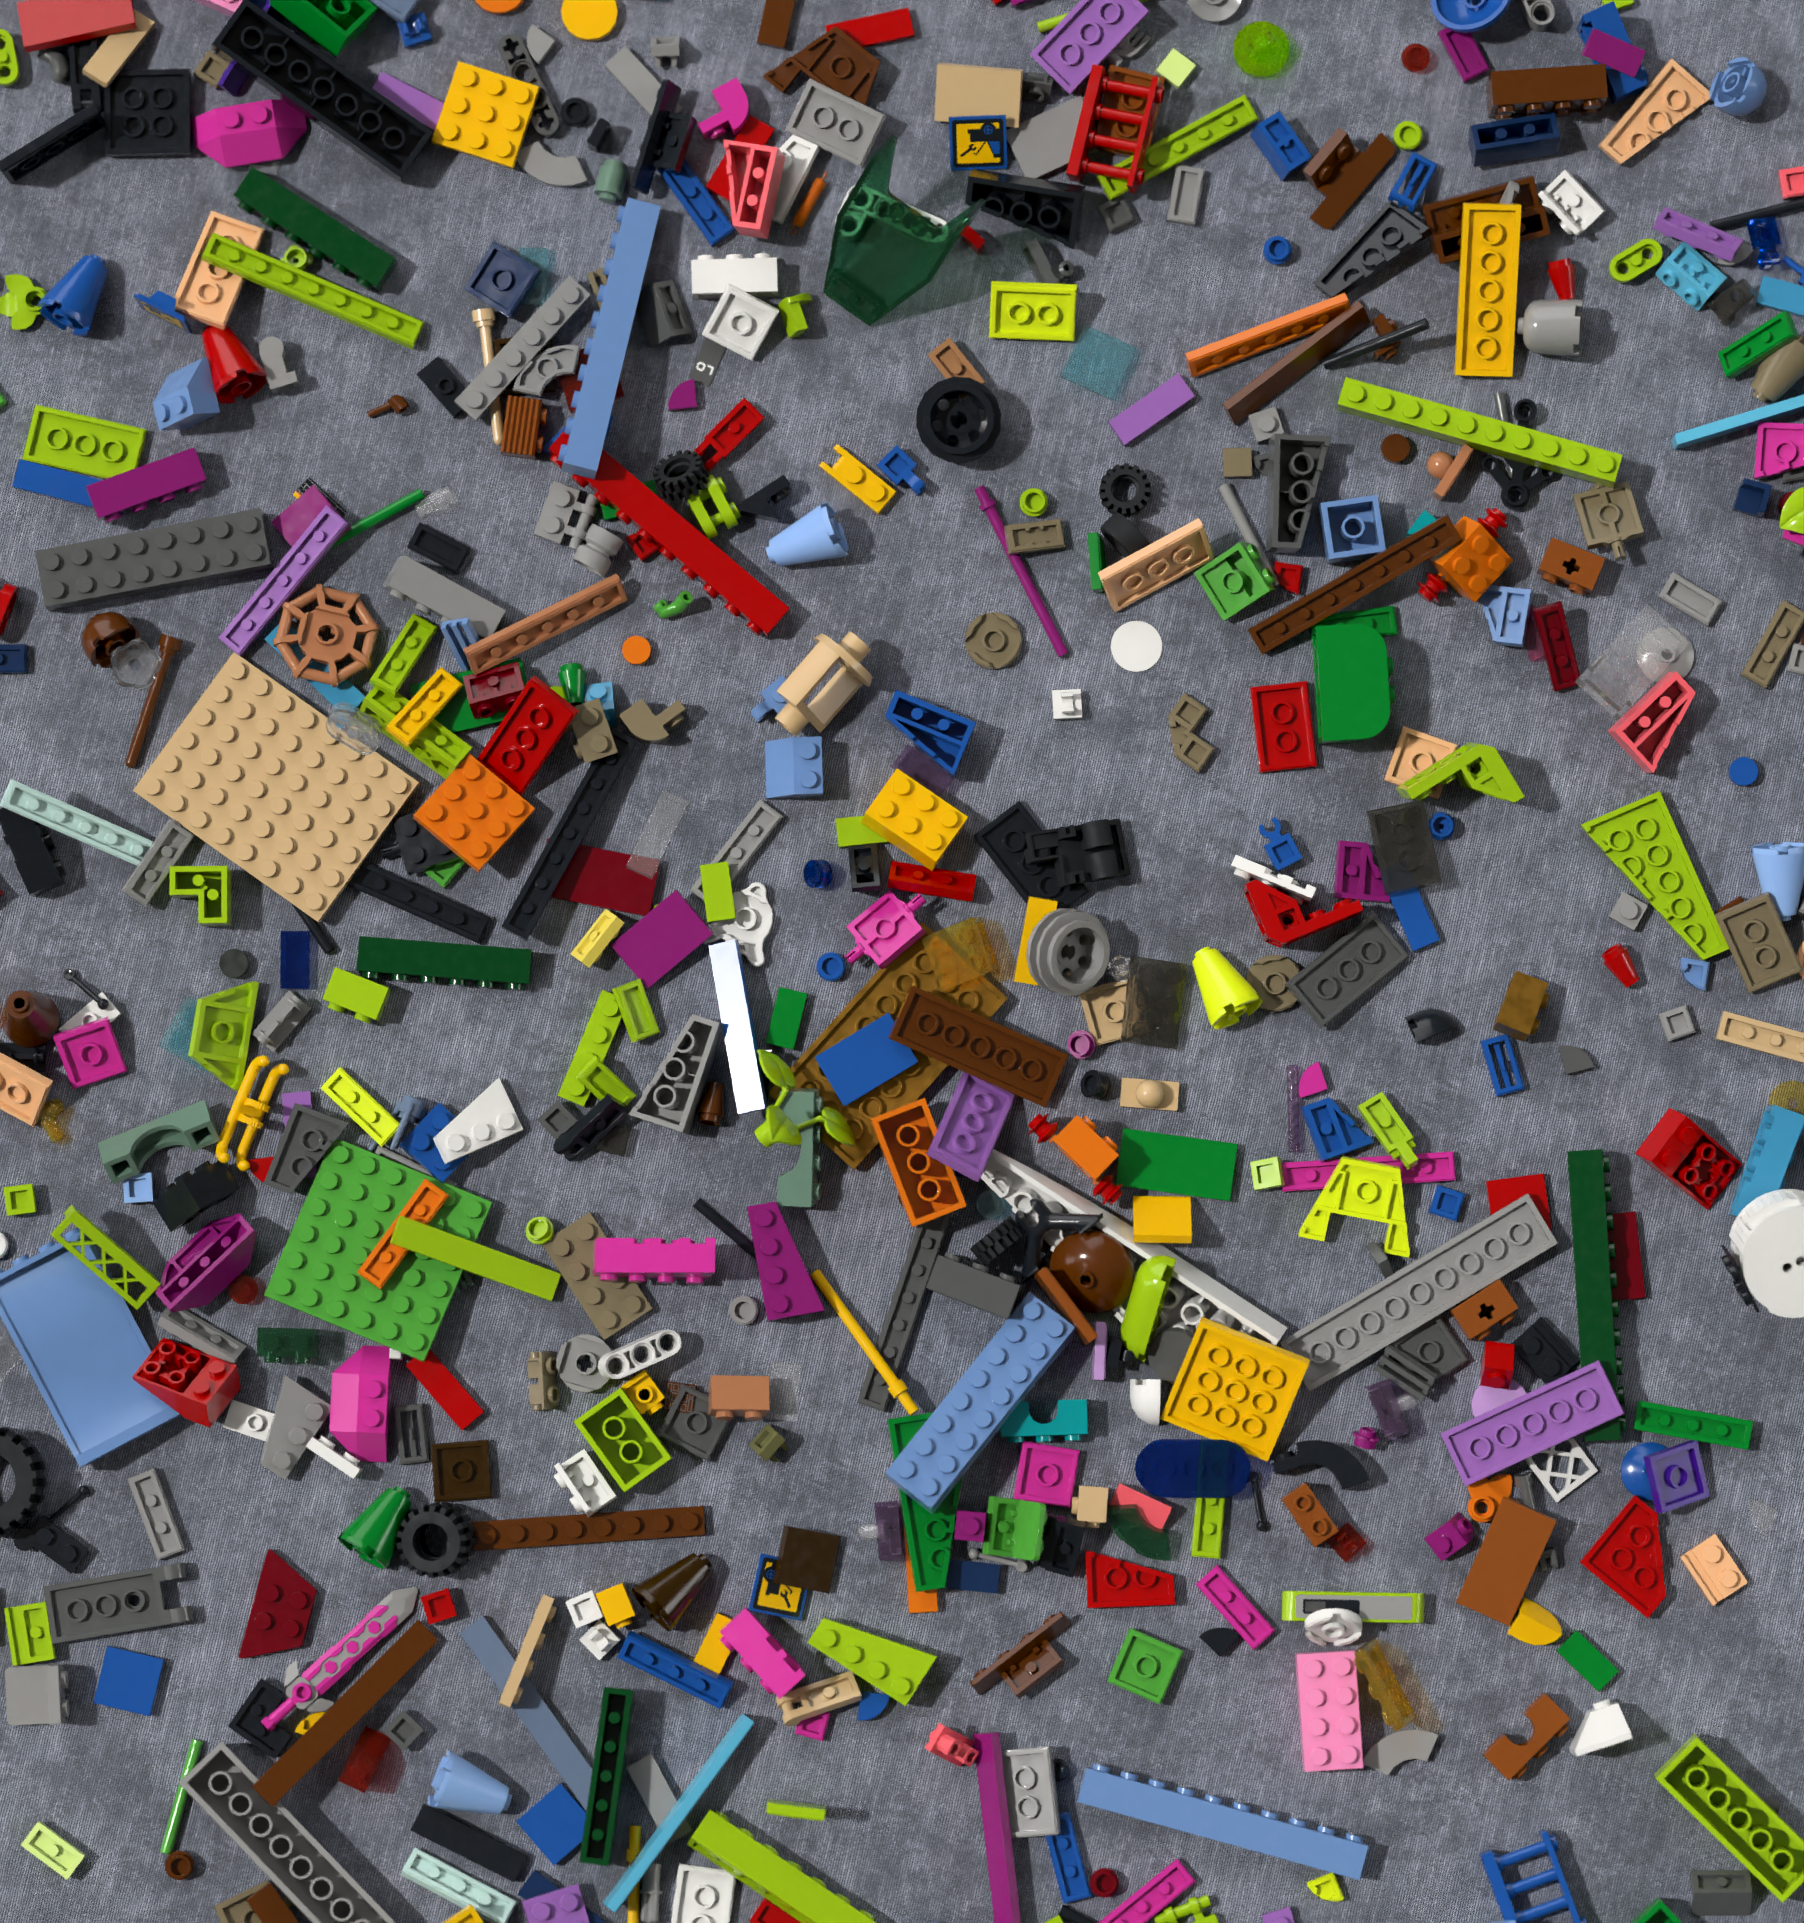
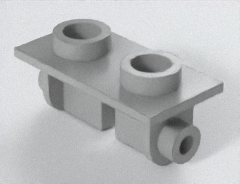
[252,990,311,1052]

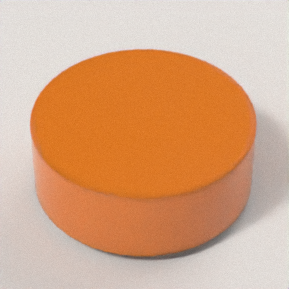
[622,636,651,665]

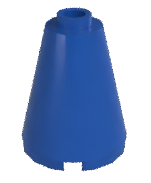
[37,254,108,336]

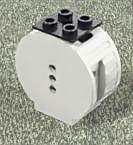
[1721,1189,1804,1318]

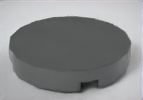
[1148,1327,1194,1384]

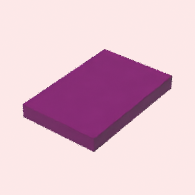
[611,889,714,989]

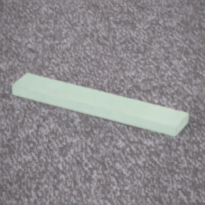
[0,779,153,866]

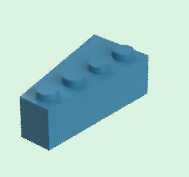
[1728,1105,1804,1218]

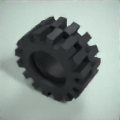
[653,450,709,502]
[1099,463,1151,518]
[970,1216,1025,1266]

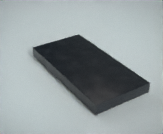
[0,103,105,184]
[974,801,1089,910]

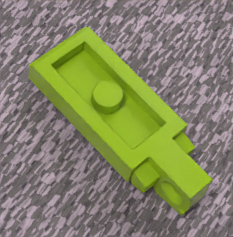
[1357,1092,1418,1170]

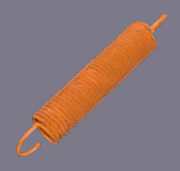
[791,171,827,235]

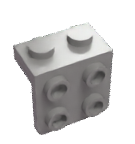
[5,1664,70,1726]

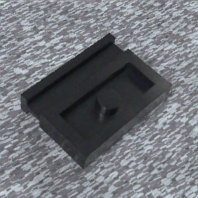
[1511,1317,1580,1385]
[1033,1512,1087,1578]

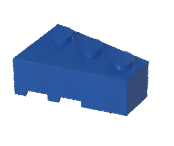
[1577,1,1649,105]
[885,690,976,779]

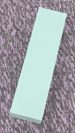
[400,1848,517,1923]

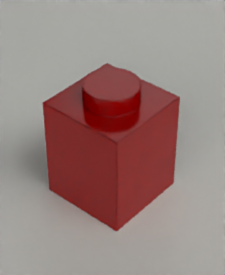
[1480,1341,1514,1389]

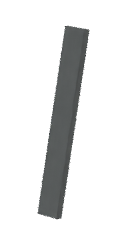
[857,1212,952,1412]

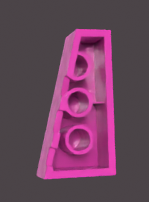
[593,1238,716,1285]

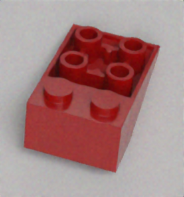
[1635,1108,1742,1210]
[132,1337,241,1428]

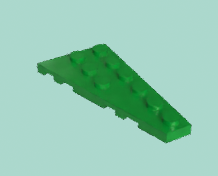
[887,1412,962,1593]

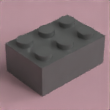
[926,1252,1020,1319]

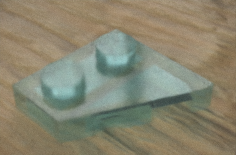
[158,996,208,1073]

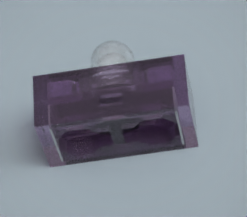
[1365,1378,1418,1441]
[857,1500,903,1561]

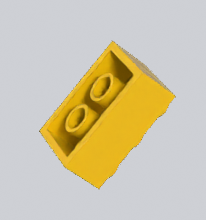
[861,769,968,871]

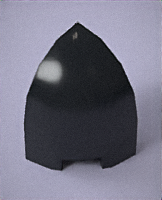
[1405,1008,1458,1044]

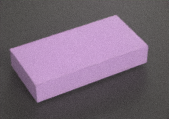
[1091,1322,1107,1380]

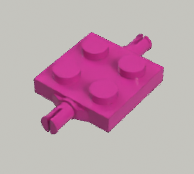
[845,890,927,969]

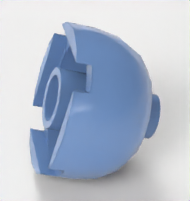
[1709,57,1767,116]

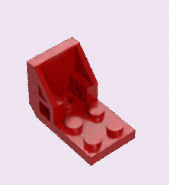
[1243,879,1363,948]

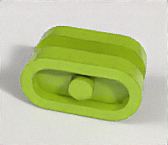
[687,474,741,540]

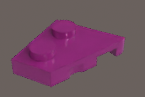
[1333,840,1390,903]

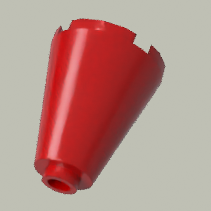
[202,324,267,404]

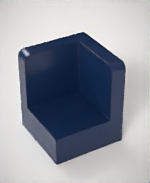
[1733,478,1772,518]

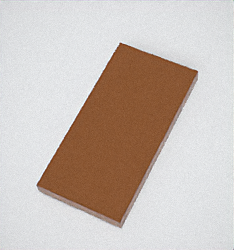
[1456,1496,1557,1626]

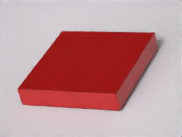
[1486,1173,1552,1231]

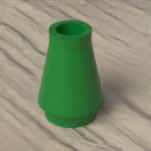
[558,663,586,707]

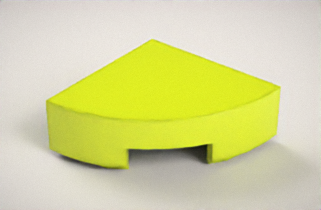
[1306,1872,1344,1902]

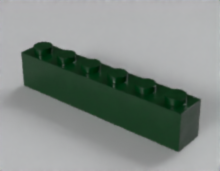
[234,167,398,292]
[356,936,533,991]
[579,1687,635,1867]

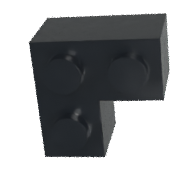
[153,1161,240,1232]

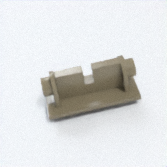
[527,1351,559,1410]

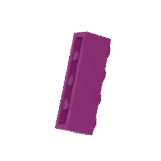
[86,447,207,523]

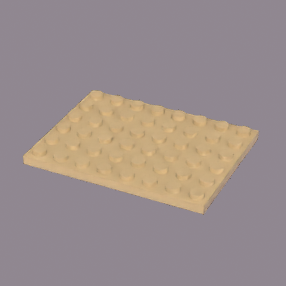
[133,652,420,923]

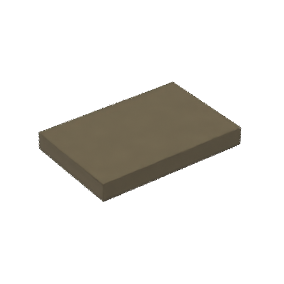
[1715,892,1803,993]

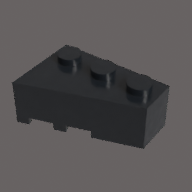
[0,808,67,897]

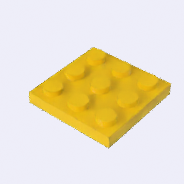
[431,61,540,169]

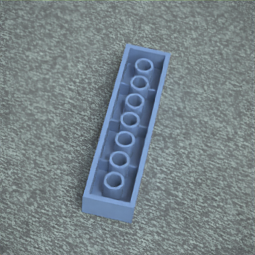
[885,1292,1075,1514]

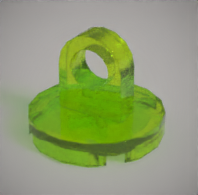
[1233,21,1289,78]

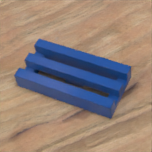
[1387,152,1438,212]
[1480,1034,1525,1097]

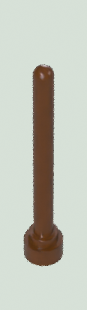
[125,634,183,768]

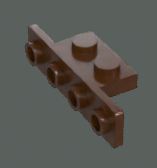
[970,1612,1071,1699]

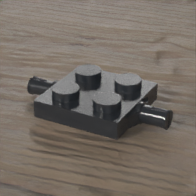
[380,812,461,875]

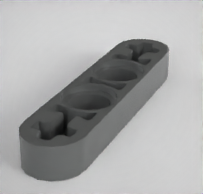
[498,34,560,138]

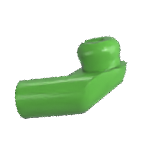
[654,591,693,619]

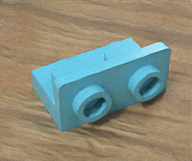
[1655,241,1727,311]

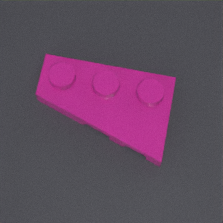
[1754,422,1804,481]

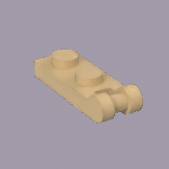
[776,1671,862,1727]

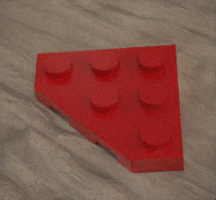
[1579,1495,1666,1618]

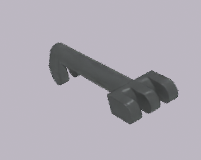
[1513,1472,1558,1573]

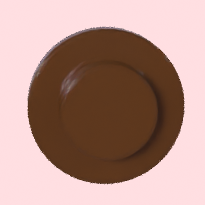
[165,1850,194,1880]

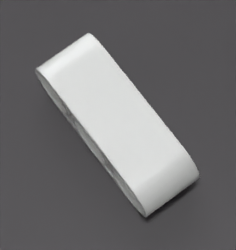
[598,1330,682,1379]

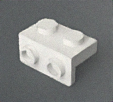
[1538,169,1606,236]
[554,1449,617,1517]

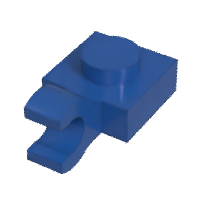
[877,445,926,495]

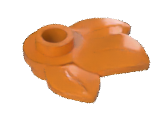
[1467,1474,1520,1523]

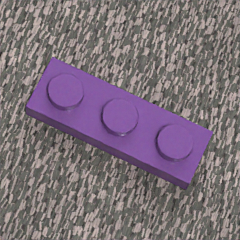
[1653,207,1743,262]

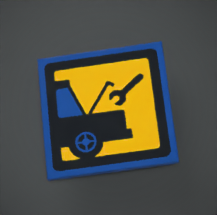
[949,115,1007,171]
[134,290,192,334]
[748,1553,808,1621]

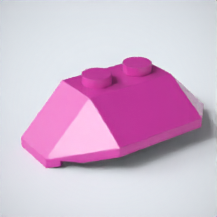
[191,99,308,169]
[329,1345,392,1462]

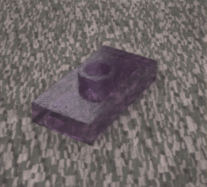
[891,744,954,797]

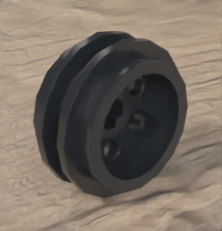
[916,377,1001,463]

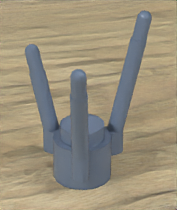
[368,1095,427,1152]

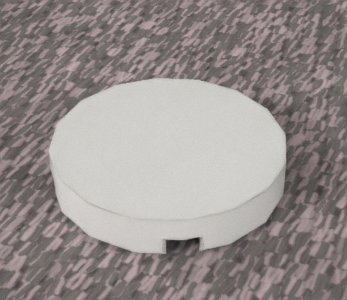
[1304,1608,1362,1646]

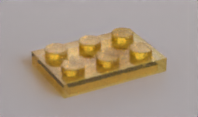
[1354,1639,1416,1732]

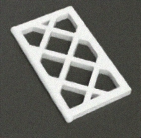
[1524,1437,1598,1502]

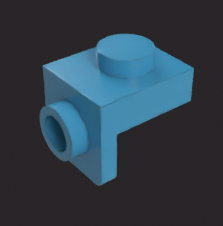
[584,682,617,727]

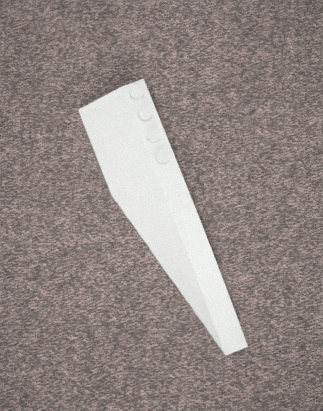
[981,1149,1287,1346]

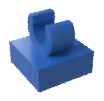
[397,12,433,49]

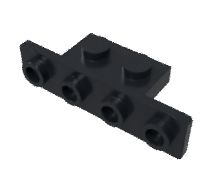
[630,79,697,195]

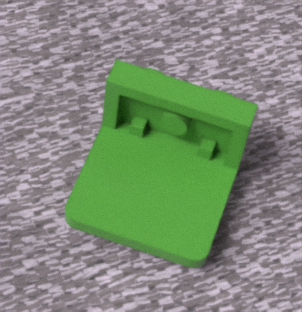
[982,1496,1047,1561]

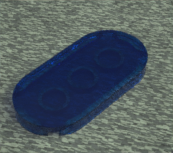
[1135,1439,1252,1498]

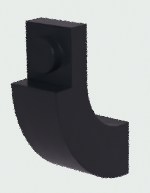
[1271,1440,1370,1489]

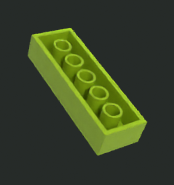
[1654,1733,1804,1903]

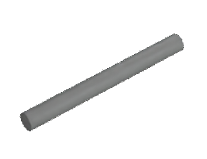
[1218,483,1280,587]

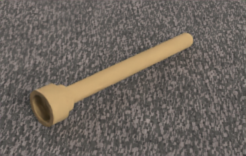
[472,308,504,445]

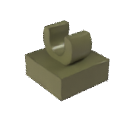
[749,1423,788,1463]

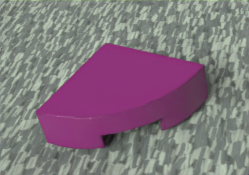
[668,379,697,411]

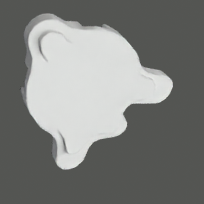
[703,882,773,967]

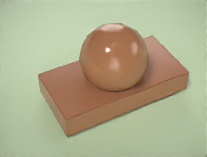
[1427,444,1473,501]

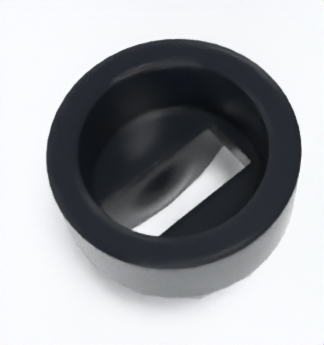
[1053,1758,1069,1782]

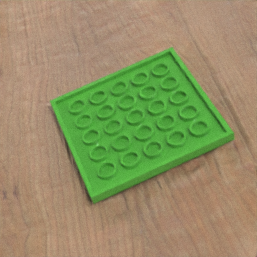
[264,1138,493,1363]

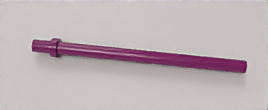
[974,485,1069,658]

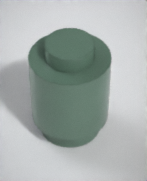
[594,159,628,204]

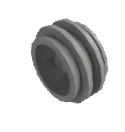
[1026,908,1110,996]

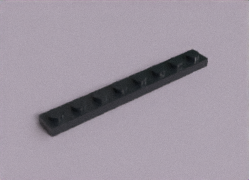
[501,727,637,941]

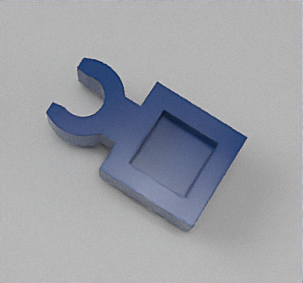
[1258,817,1302,872]

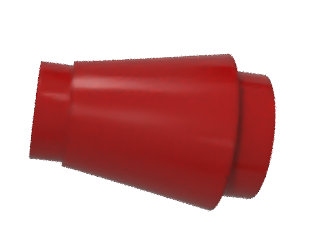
[1547,258,1576,300]
[1601,943,1640,988]

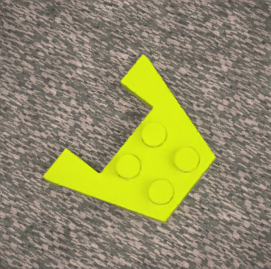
[1298,1156,1410,1258]

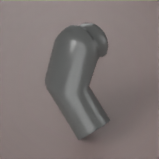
[37,48,70,84]

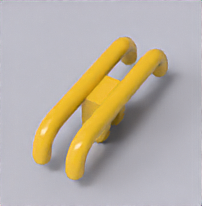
[216,1055,289,1171]

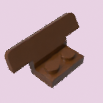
[1303,128,1395,230]

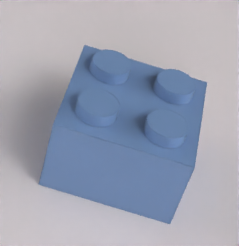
[1318,495,1386,564]

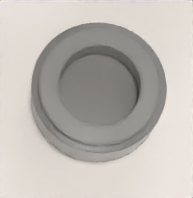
[729,1296,758,1325]

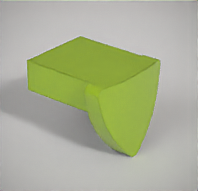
[778,293,813,339]

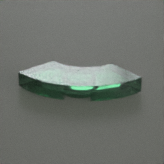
[1107,1504,1171,1561]

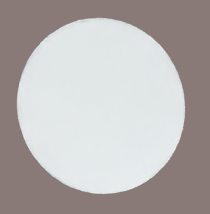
[1111,621,1162,672]

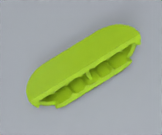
[1120,1255,1177,1362]

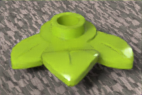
[0,274,47,330]

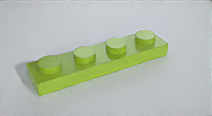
[558,990,622,1107]

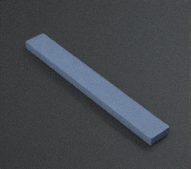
[460,1616,592,1811]

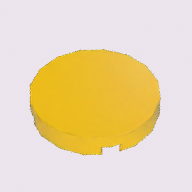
[561,0,618,41]

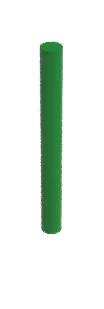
[329,488,425,550]

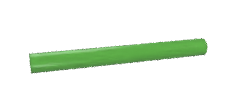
[160,1739,203,1855]

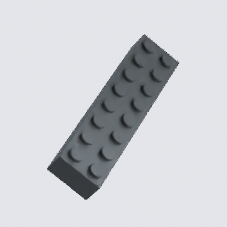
[35,508,274,612]

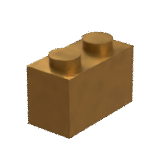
[1492,971,1550,1042]

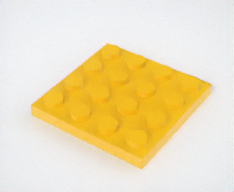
[1160,1317,1310,1462]

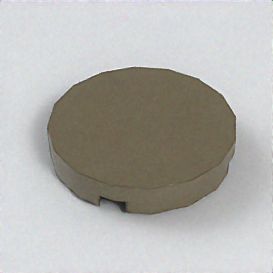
[965,612,1021,669]
[1246,955,1300,1012]

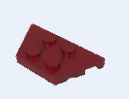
[238,1549,318,1659]

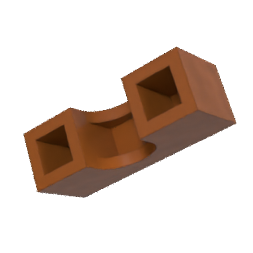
[1482,1693,1570,1781]

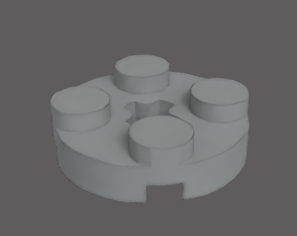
[556,1334,615,1392]

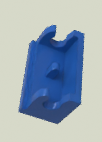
[1250,111,1312,181]

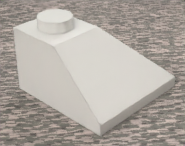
[1569,1699,1632,1756]

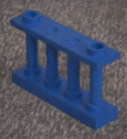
[1479,1829,1587,1923]

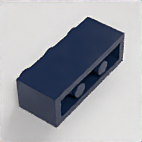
[1468,112,1560,167]

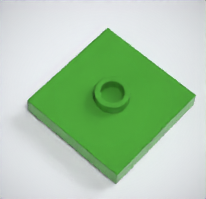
[1107,1628,1183,1705]

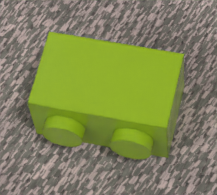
[323,967,391,1024]

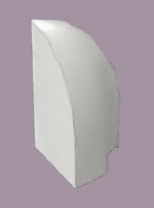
[1130,1379,1161,1426]

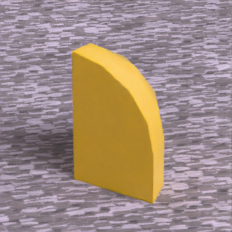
[1507,1597,1562,1645]

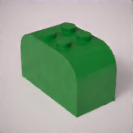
[1312,624,1395,745]

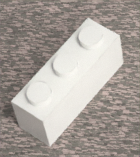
[691,253,779,299]

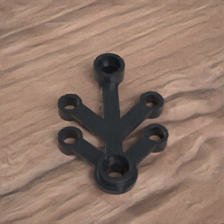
[1481,399,1555,510]

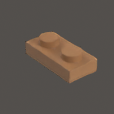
[928,337,985,400]

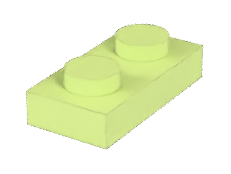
[21,1821,86,1880]

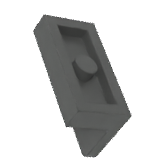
[636,280,692,348]
[1690,1870,1753,1916]

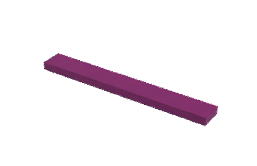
[973,1732,1021,1923]

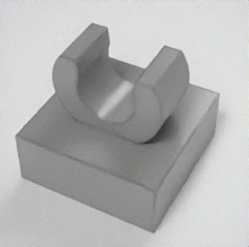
[650,36,680,68]

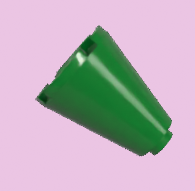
[338,1486,412,1569]

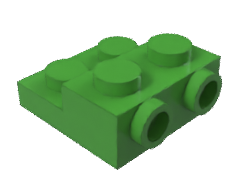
[1194,541,1276,621]

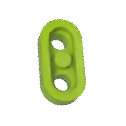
[0,29,20,87]
[1608,239,1663,283]

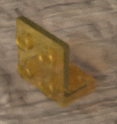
[922,917,1001,991]

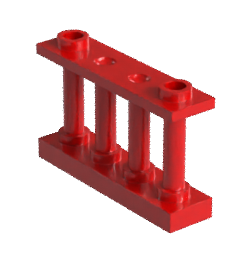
[1066,64,1165,194]

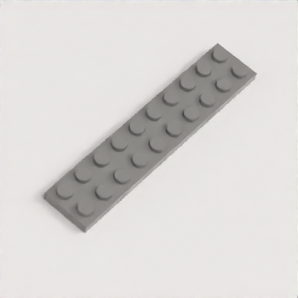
[1279,1194,1558,1392]

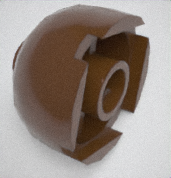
[81,612,141,668]

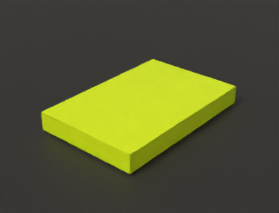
[989,281,1077,341]

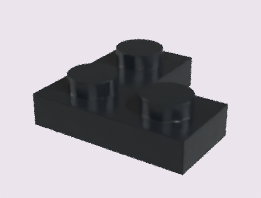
[228,1678,293,1759]

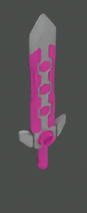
[261,1587,418,1732]

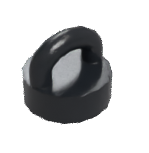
[1080,1070,1110,1100]

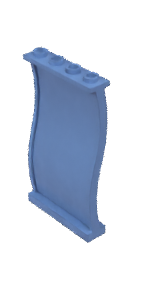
[0,1228,182,1468]

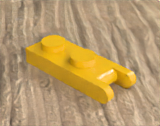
[819,444,896,515]

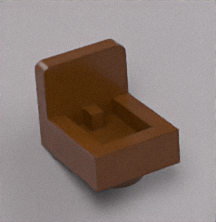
[1371,313,1401,362]

